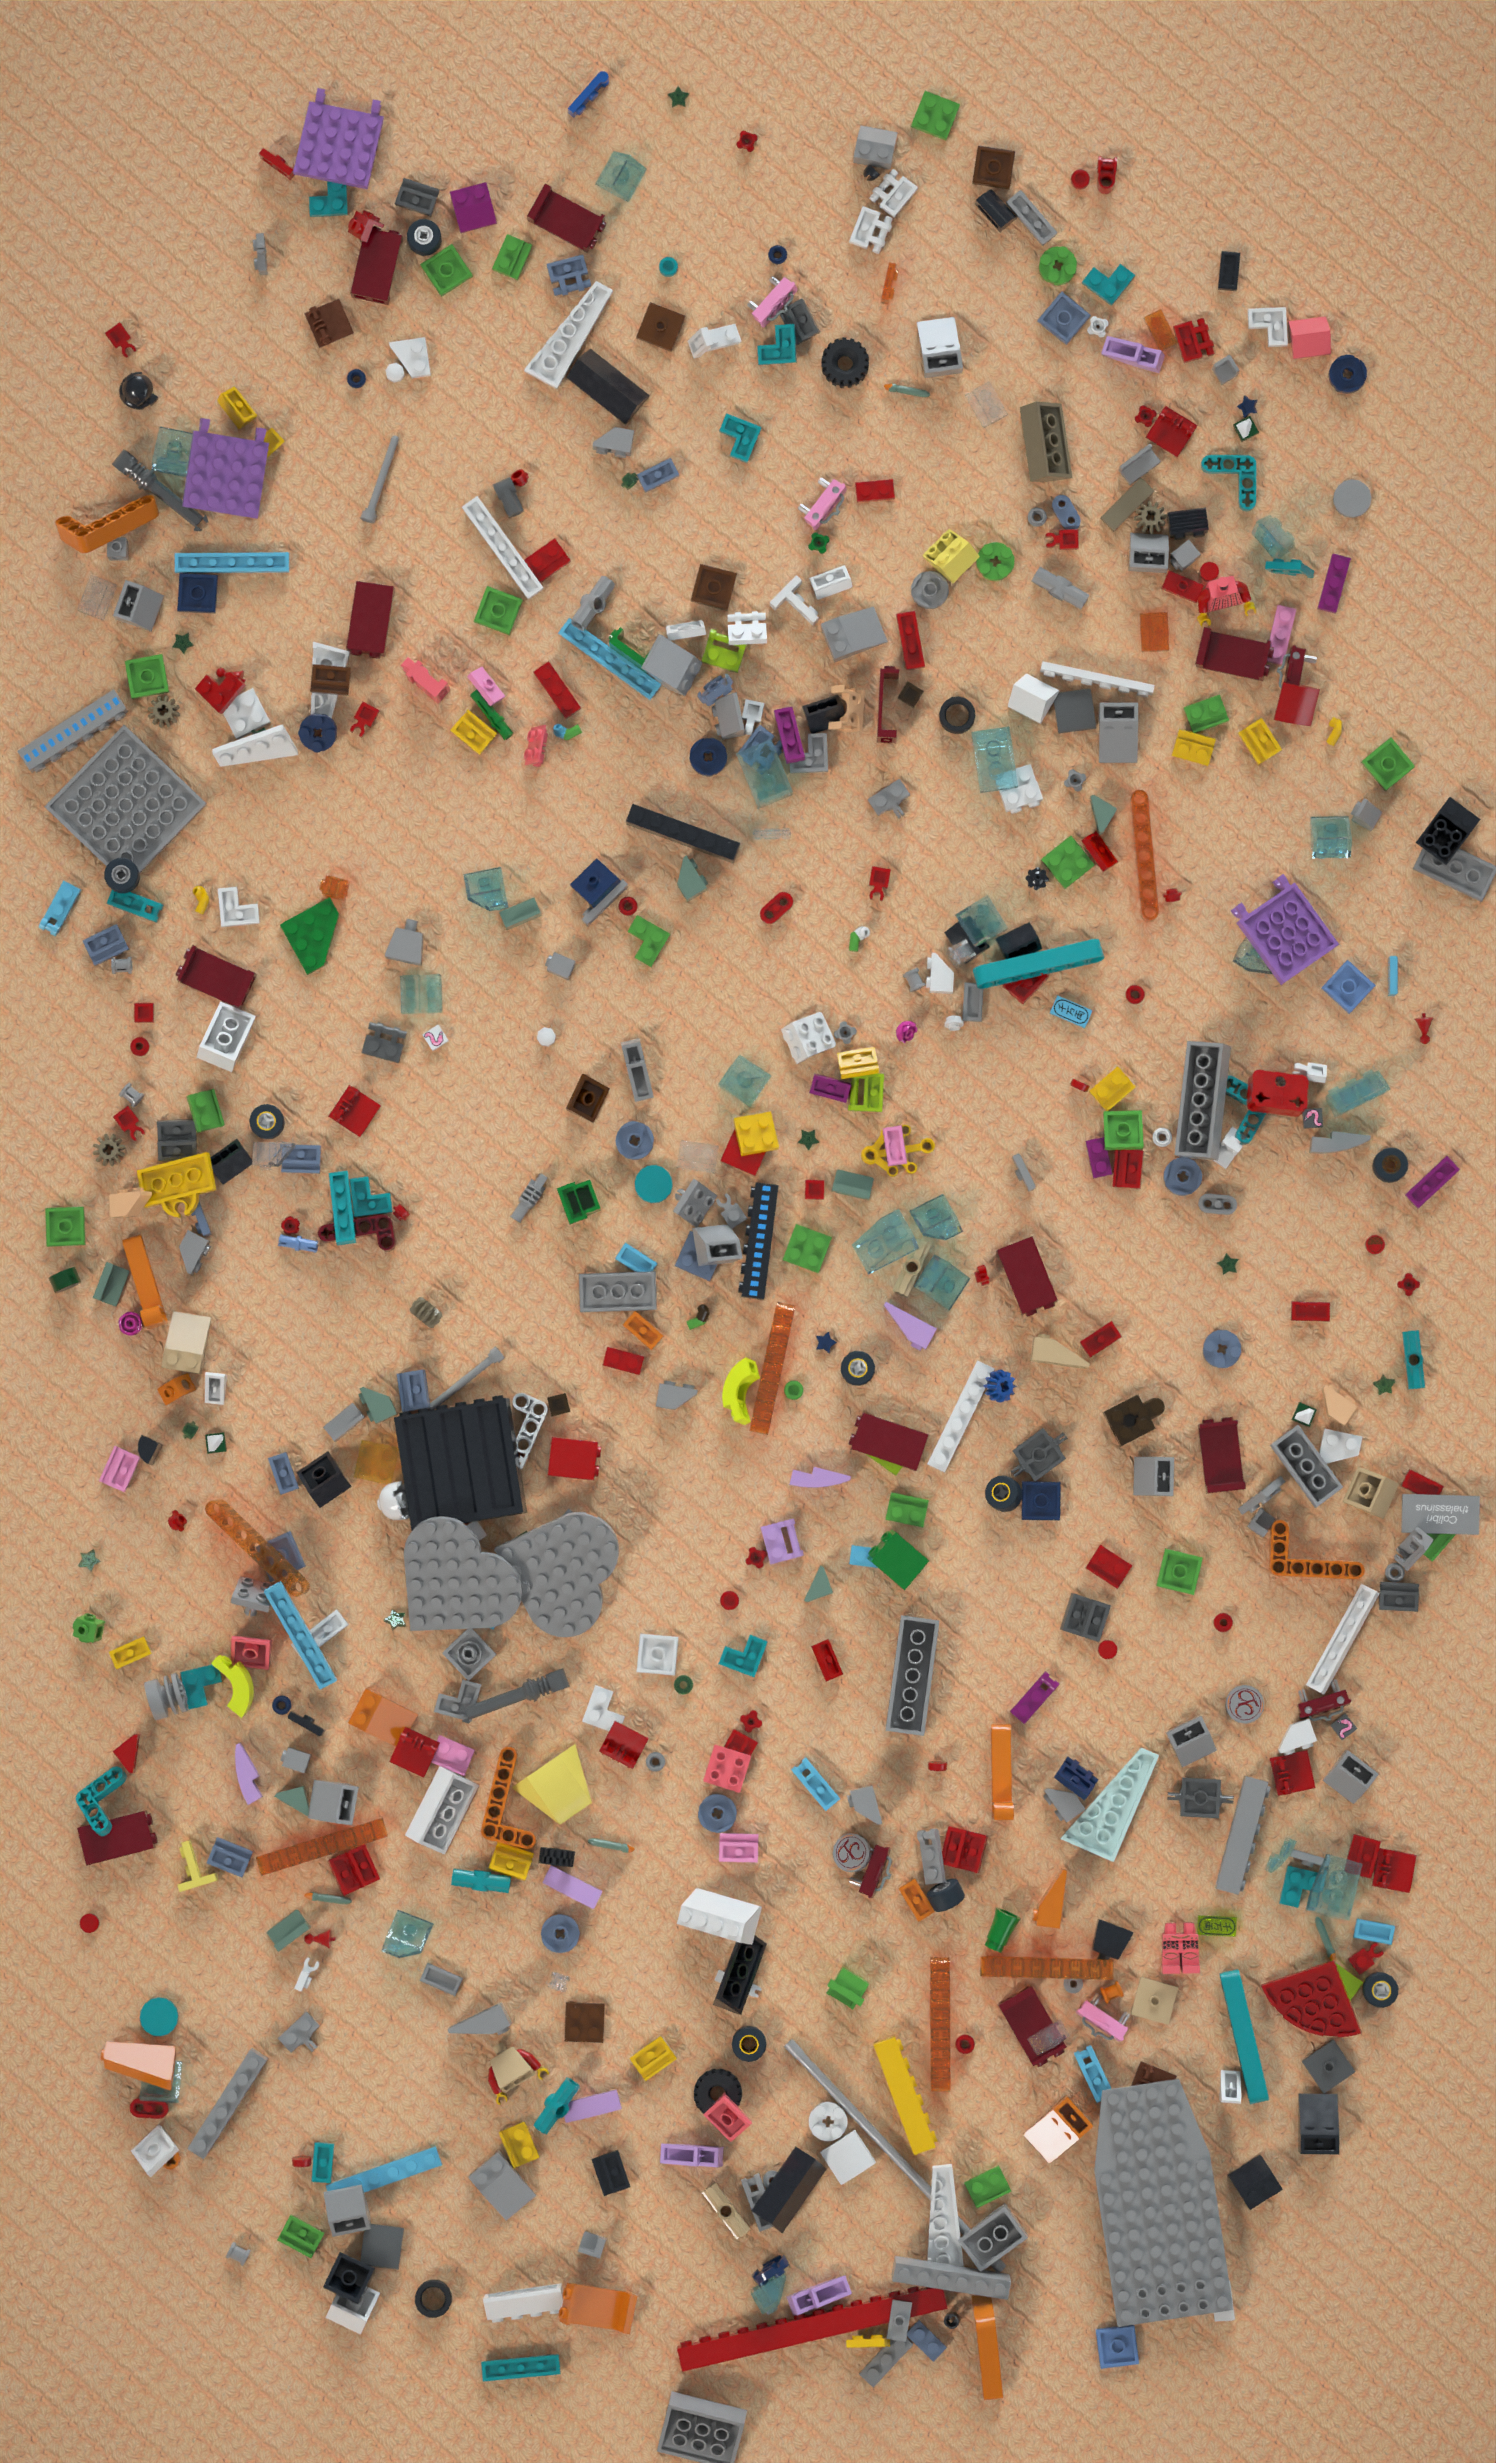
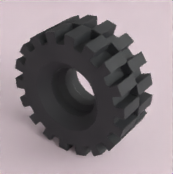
[821,337,869,388]
[694,2069,742,2114]

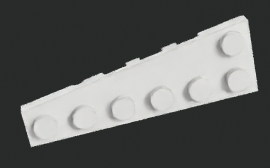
[524,281,613,389]
[927,2164,964,2267]

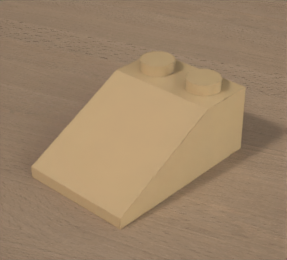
[161,1311,211,1374]
[1030,1334,1090,1369]

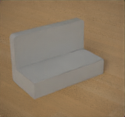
[1119,444,1161,485]
[323,1403,365,1442]

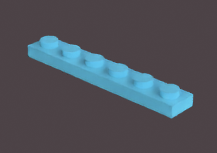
[175,552,289,573]
[558,618,662,701]
[264,1581,337,1689]
[326,2146,442,2193]

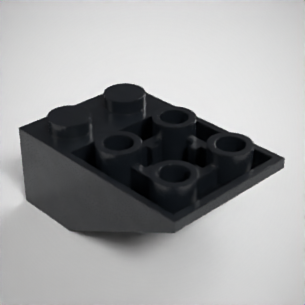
[1416,797,1481,865]
[1298,2093,1340,2155]

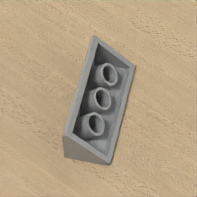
[1270,1425,1343,1508]

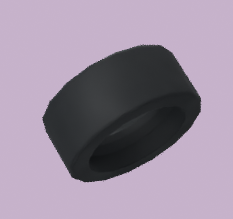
[939,696,976,734]
[415,2280,452,2318]

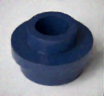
[768,245,787,265]
[347,369,366,388]
[272,1695,292,1715]

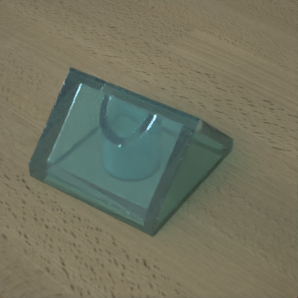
[595,151,647,202]

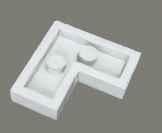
[1247,307,1288,347]
[218,887,260,927]
[582,1685,625,1731]

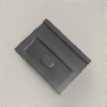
[395,178,440,217]
[778,298,820,346]
[1379,1582,1419,1612]

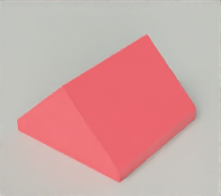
[1288,317,1331,359]
[231,1636,273,1670]
[703,2093,752,2142]

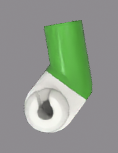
[849,926,870,952]

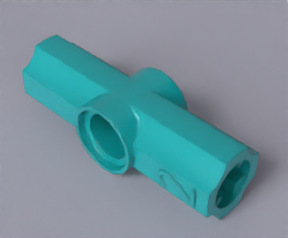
[1402,1330,1425,1390]
[451,1868,511,1893]
[533,2077,580,2135]

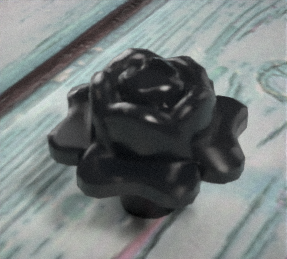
[1025,867,1049,891]

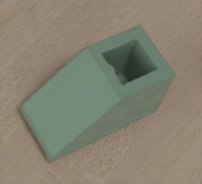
[677,856,708,902]
[358,1387,398,1424]

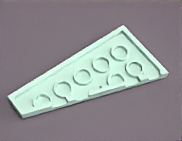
[1060,1748,1159,1862]

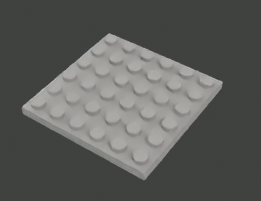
[44,725,207,873]

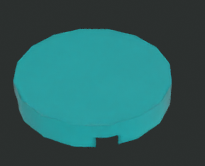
[635,1165,673,1203]
[140,1997,179,2036]

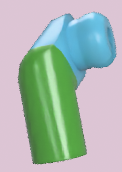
[553,724,582,740]

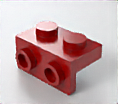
[348,210,384,242]

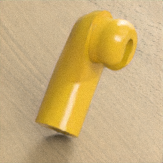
[1326,717,1342,746]
[192,886,210,915]

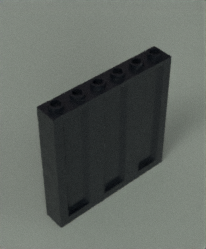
[394,1395,527,1531]

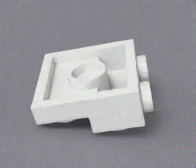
[994,764,1043,814]

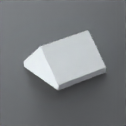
[1008,674,1060,724]

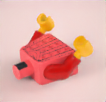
[1197,576,1256,627]

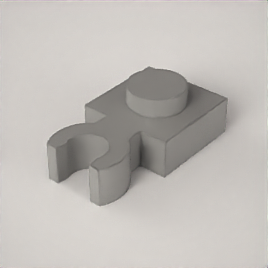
[716,1193,747,1229]

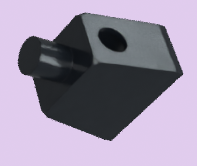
[1092,1919,1134,1967]

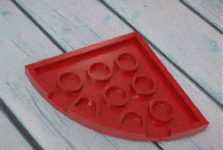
[1261,1960,1362,2037]

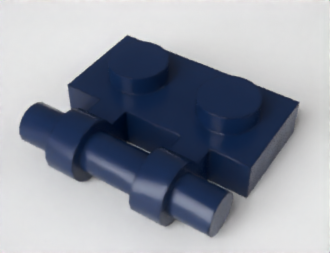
[1054,1756,1099,1801]

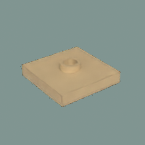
[1131,1977,1178,2025]

